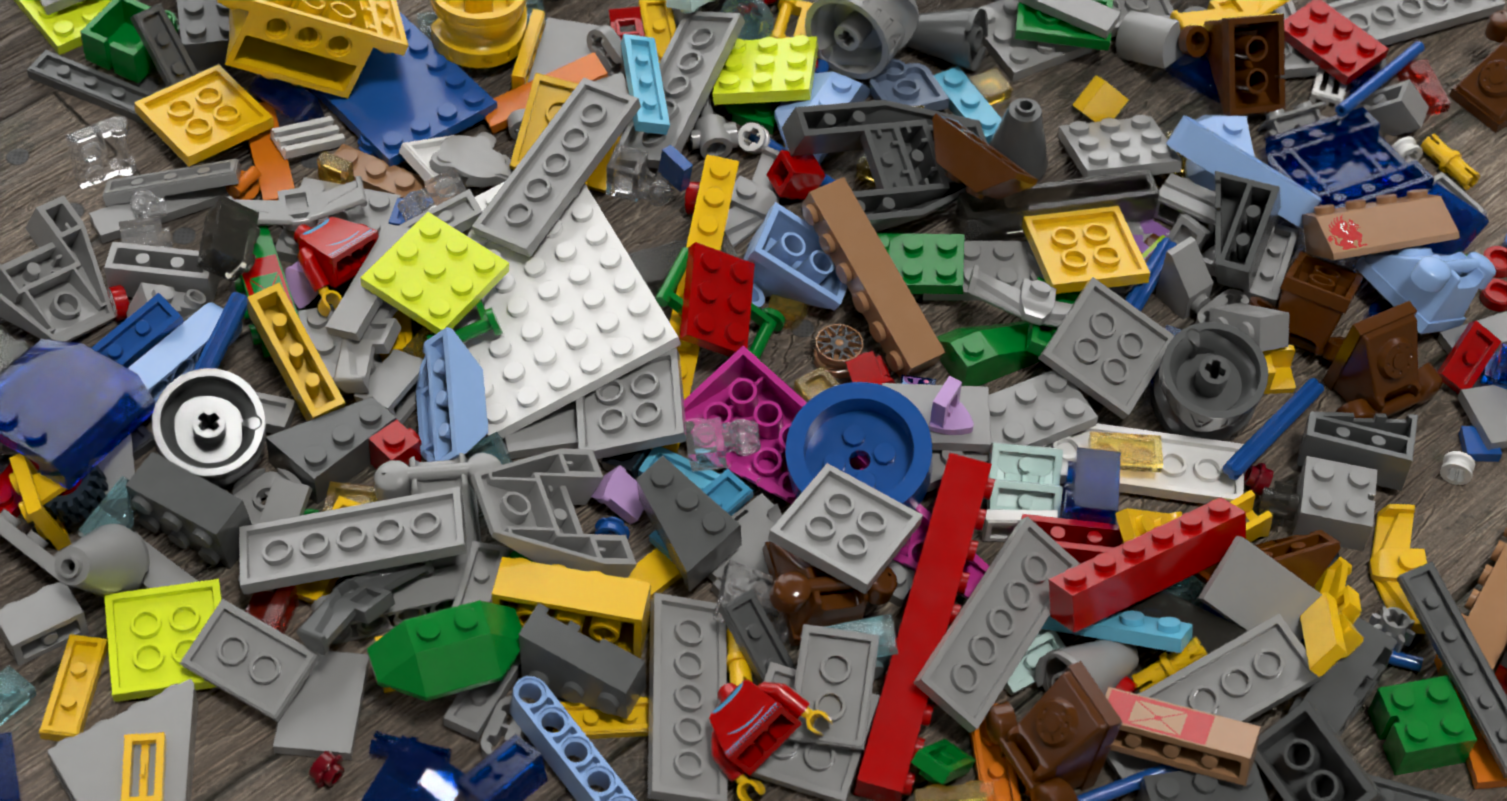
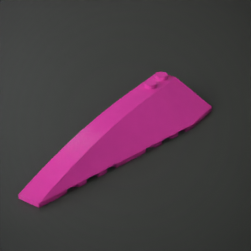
[684,346,990,600]

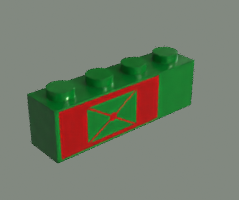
[223,225,300,357]

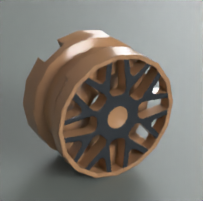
[814,324,863,378]

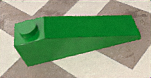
[937,321,1041,386]

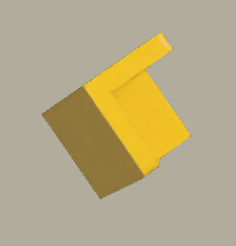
[1073,75,1129,122]
[1262,345,1296,394]

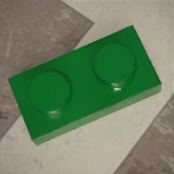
[911,739,976,785]

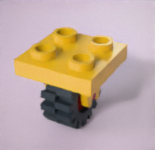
[9,450,108,550]

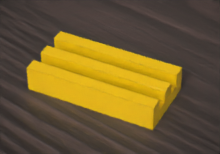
[121,732,167,801]

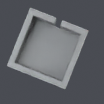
[1292,456,1378,551]

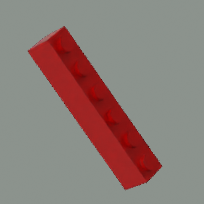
[1049,497,1246,633]

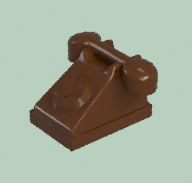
[1449,10,1507,133]
[1178,13,1285,116]
[1248,251,1364,362]
[1323,300,1443,418]
[762,541,898,646]
[985,661,1123,801]

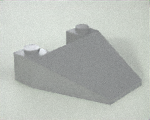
[0,195,115,348]
[471,448,637,578]

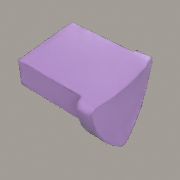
[285,261,319,308]
[929,376,974,435]
[591,465,644,524]

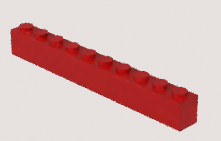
[854,452,996,801]

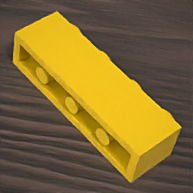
[247,282,345,421]

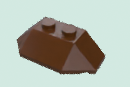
[932,113,1038,200]
[1193,530,1341,588]

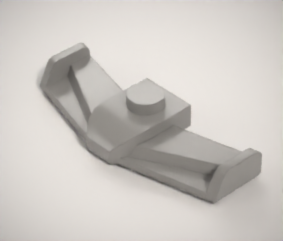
[721,146,781,252]
[226,176,367,231]
[967,264,1073,328]
[333,300,401,393]

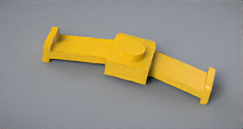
[1170,0,1290,30]
[1368,504,1427,634]
[1314,557,1364,658]

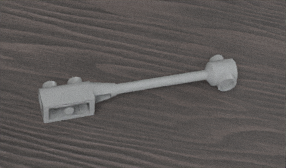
[672,6,738,158]

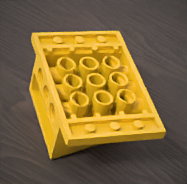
[217,0,409,99]

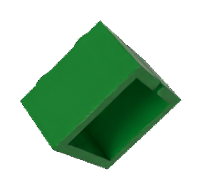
[80,0,174,83]
[1367,675,1477,776]

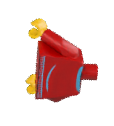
[294,217,379,317]
[709,679,832,801]

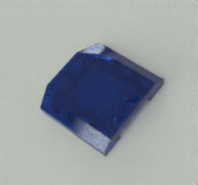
[1265,106,1434,209]
[0,339,155,490]

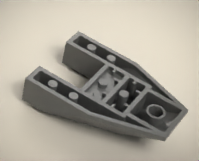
[782,100,987,232]

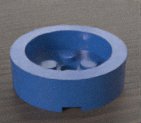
[786,382,933,510]

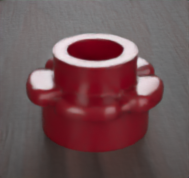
[1244,463,1273,496]
[308,751,345,788]

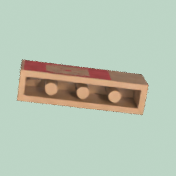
[1105,687,1261,786]

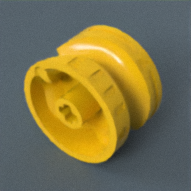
[431,0,527,68]

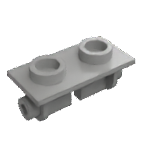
[1257,101,1328,145]

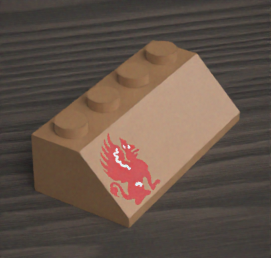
[1302,189,1460,260]

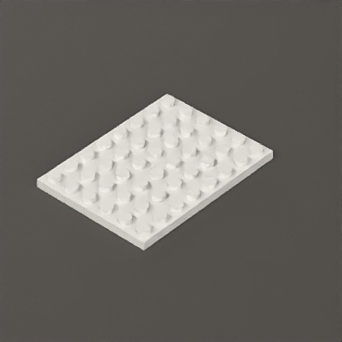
[453,182,681,444]

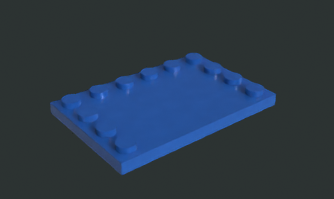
[309,11,498,167]

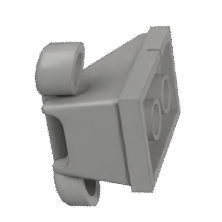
[374,453,502,570]

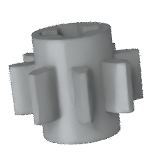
[1368,607,1416,653]

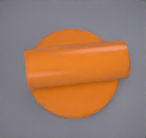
[225,166,261,200]

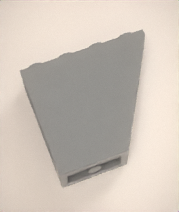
[47,678,198,801]

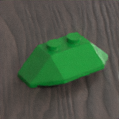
[367,600,522,701]

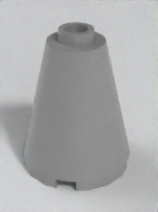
[54,524,150,597]
[1035,640,1138,695]

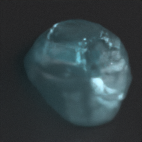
[721,0,774,40]

